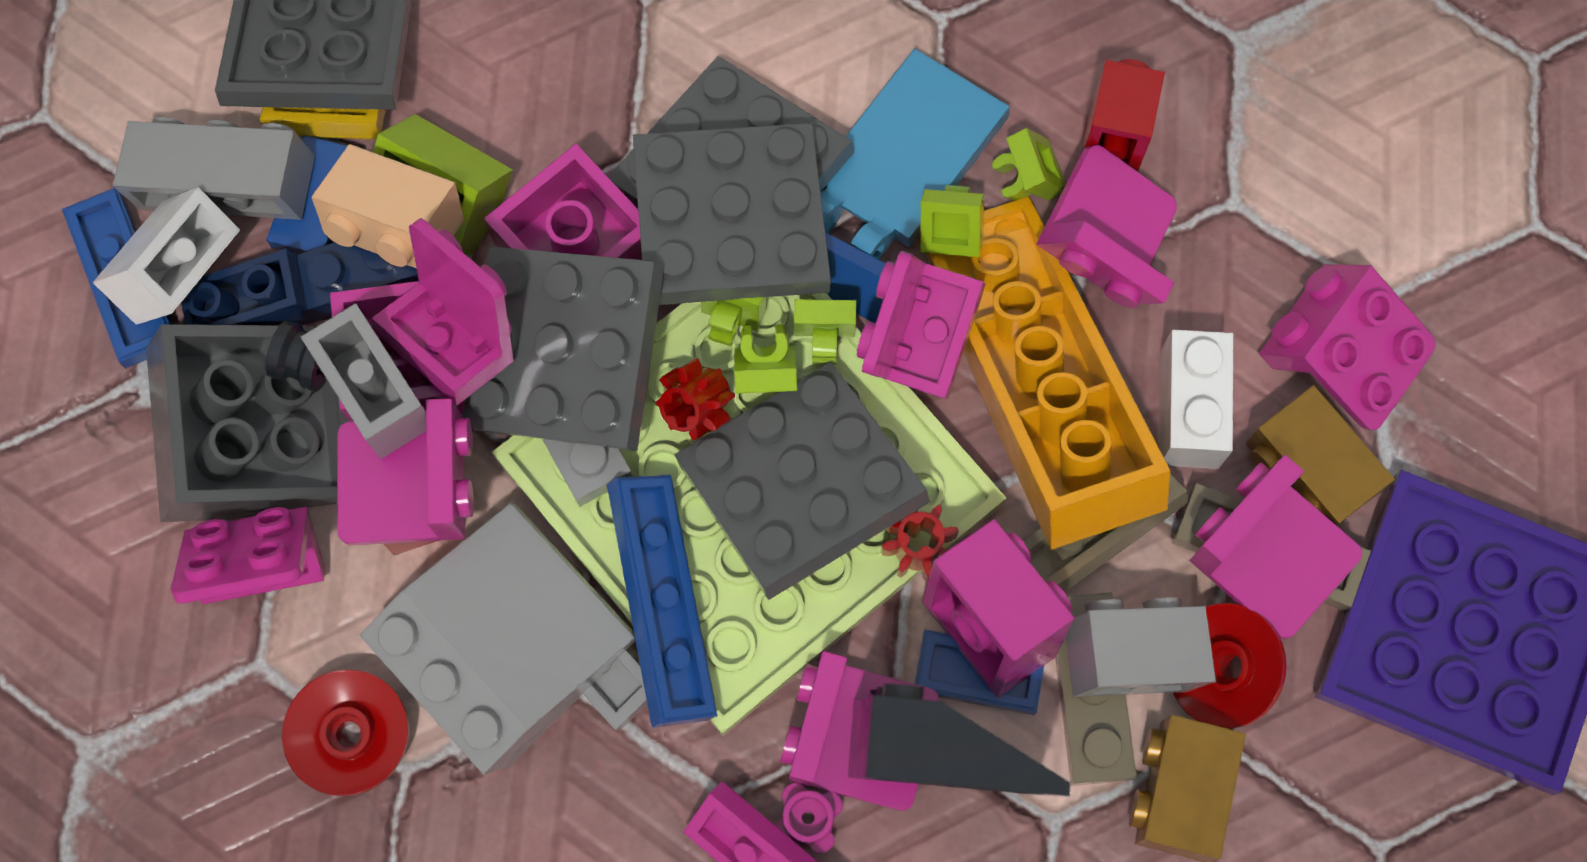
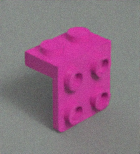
[1036,145,1177,308]
[372,218,514,405]
[857,251,986,399]
[1259,264,1436,430]
[337,398,474,546]
[1189,455,1362,640]
[171,506,325,605]
[780,651,939,811]

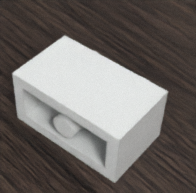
[92,187,240,325]
[1159,330,1233,469]

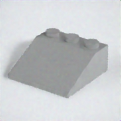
[359,503,635,775]

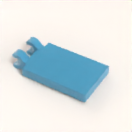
[820,48,1010,260]

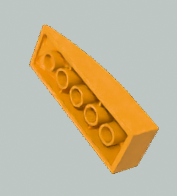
[920,196,1170,550]

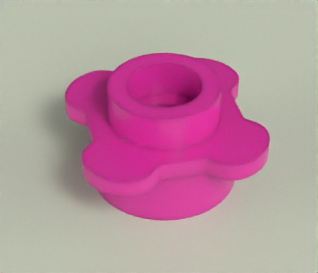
[775,783,843,854]

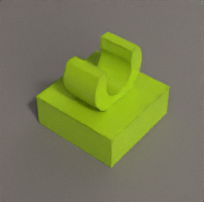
[992,128,1066,201]
[921,185,984,257]
[701,297,767,347]
[794,299,856,364]
[734,324,797,394]

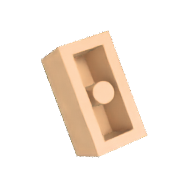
[311,144,464,269]

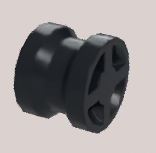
[265,320,327,392]

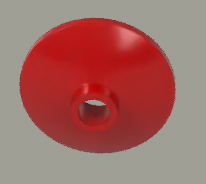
[1173,603,1287,729]
[282,669,409,796]

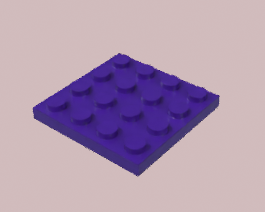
[1315,470,1587,795]

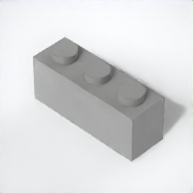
[113,117,315,220]

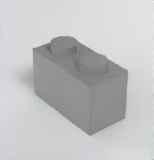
[301,303,426,459]
[1066,597,1216,697]

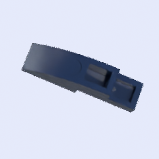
[181,242,419,326]

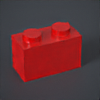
[1080,59,1165,172]

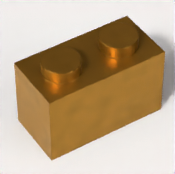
[1246,385,1395,526]
[1129,715,1246,862]

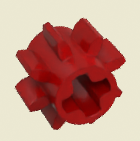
[655,358,735,440]
[881,505,959,582]

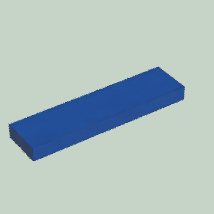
[607,475,718,728]

